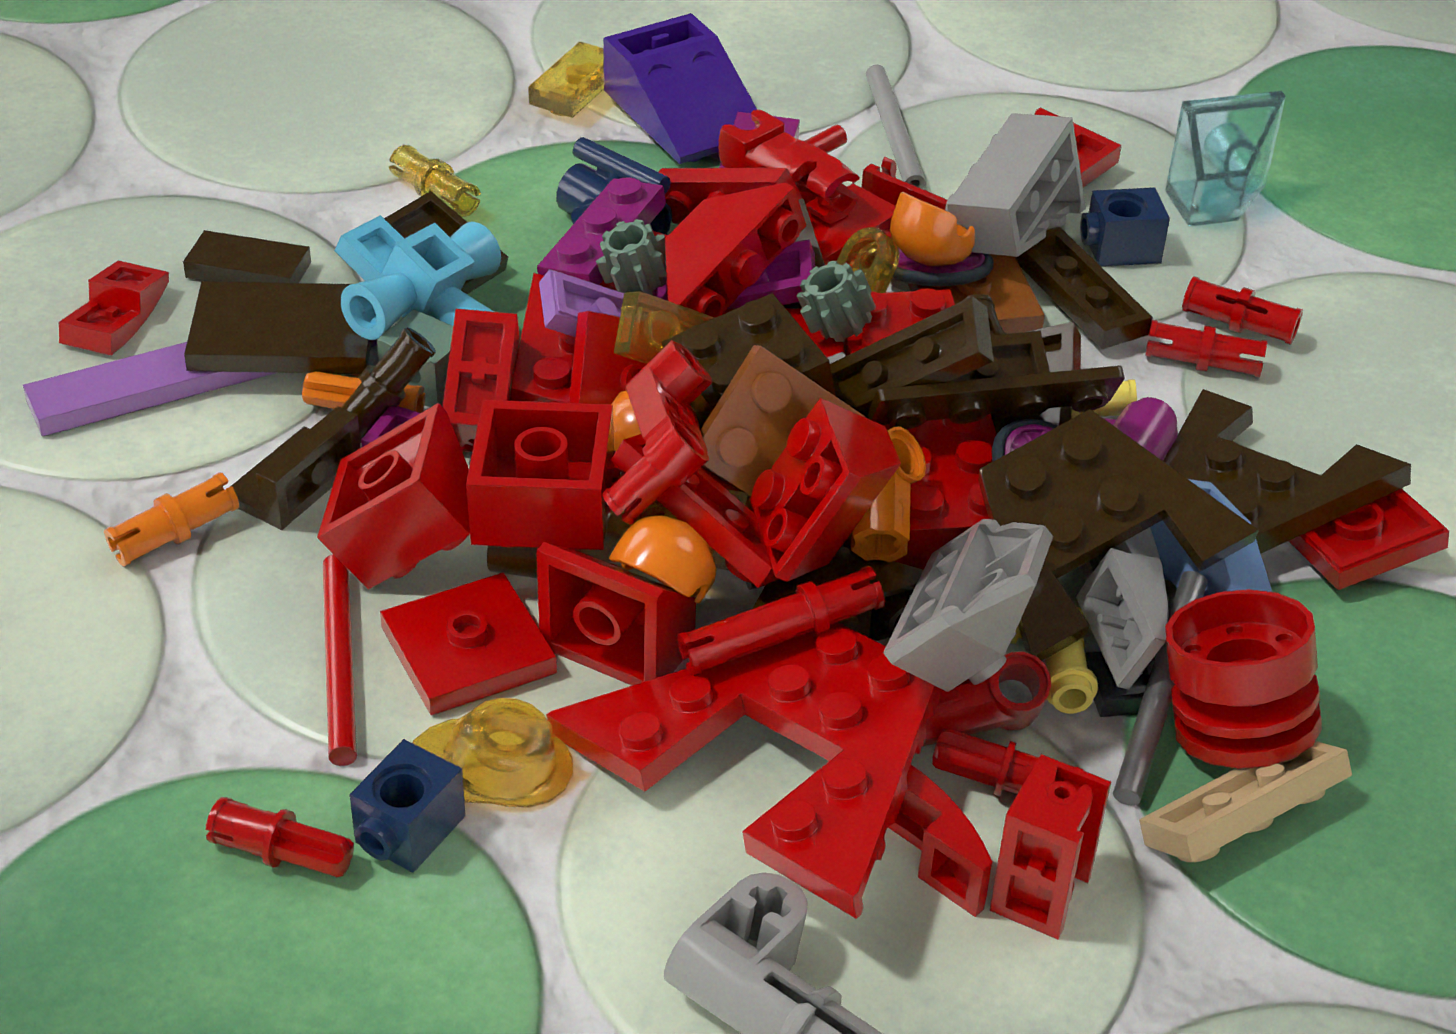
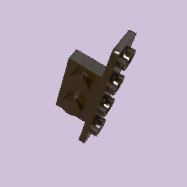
[868,330,1125,430]

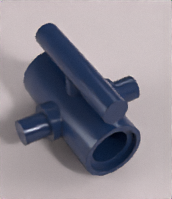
[556,137,672,235]

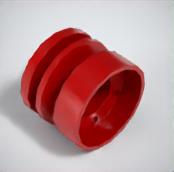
[1165,589,1322,769]

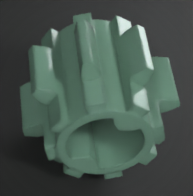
[596,219,667,297]
[797,261,876,342]

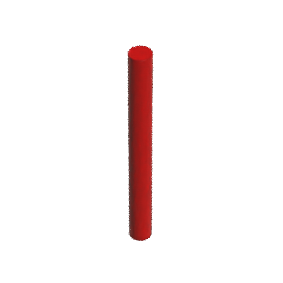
[323,555,357,766]

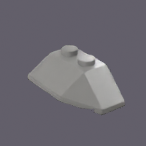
[883,519,1053,692]

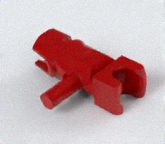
[719,110,860,224]

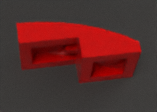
[58,260,169,356]
[888,764,992,918]

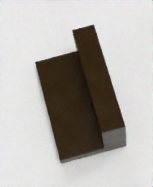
[231,406,361,530]

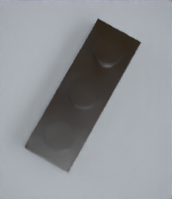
[1015,227,1153,349]
[830,297,993,418]

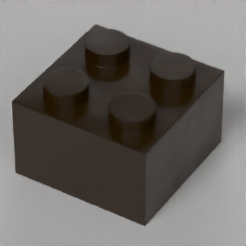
[661,293,835,430]

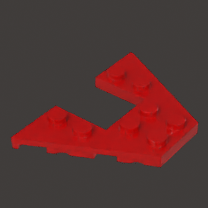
[546,622,941,919]

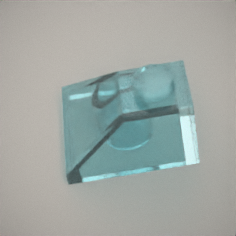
[1165,91,1286,226]

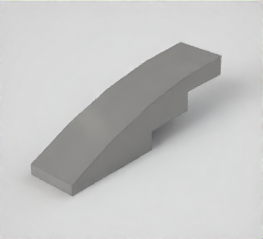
[1076,527,1168,689]

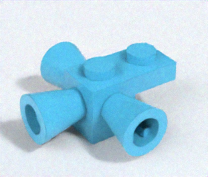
[334,215,501,340]

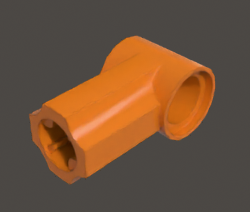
[851,427,926,562]

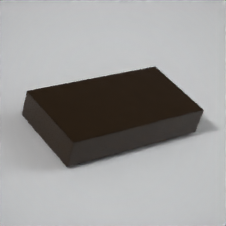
[183,230,311,283]

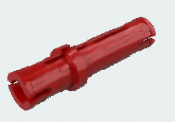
[677,566,885,676]

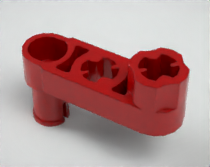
[602,340,713,525]

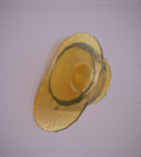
[412,698,573,808]

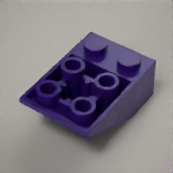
[603,13,757,164]

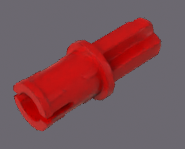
[932,728,1039,796]
[205,797,354,877]

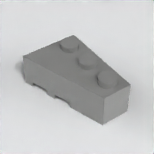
[945,113,1086,257]

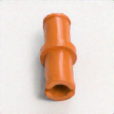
[104,472,239,567]

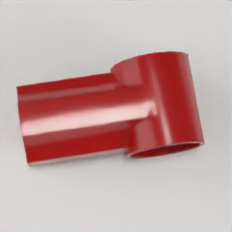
[923,651,1052,747]

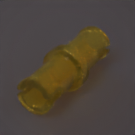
[389,145,481,217]

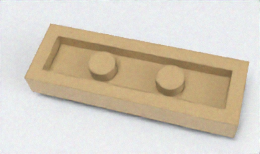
[1139,741,1352,863]

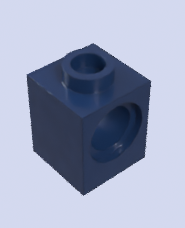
[1080,187,1170,267]
[349,739,466,873]

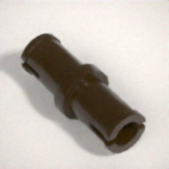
[342,327,436,444]

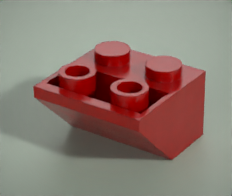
[750,398,901,582]

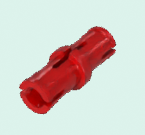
[1182,276,1303,345]
[1145,320,1268,378]

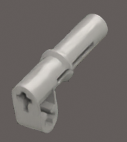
[664,873,883,1034]

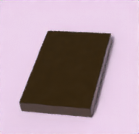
[184,281,372,374]

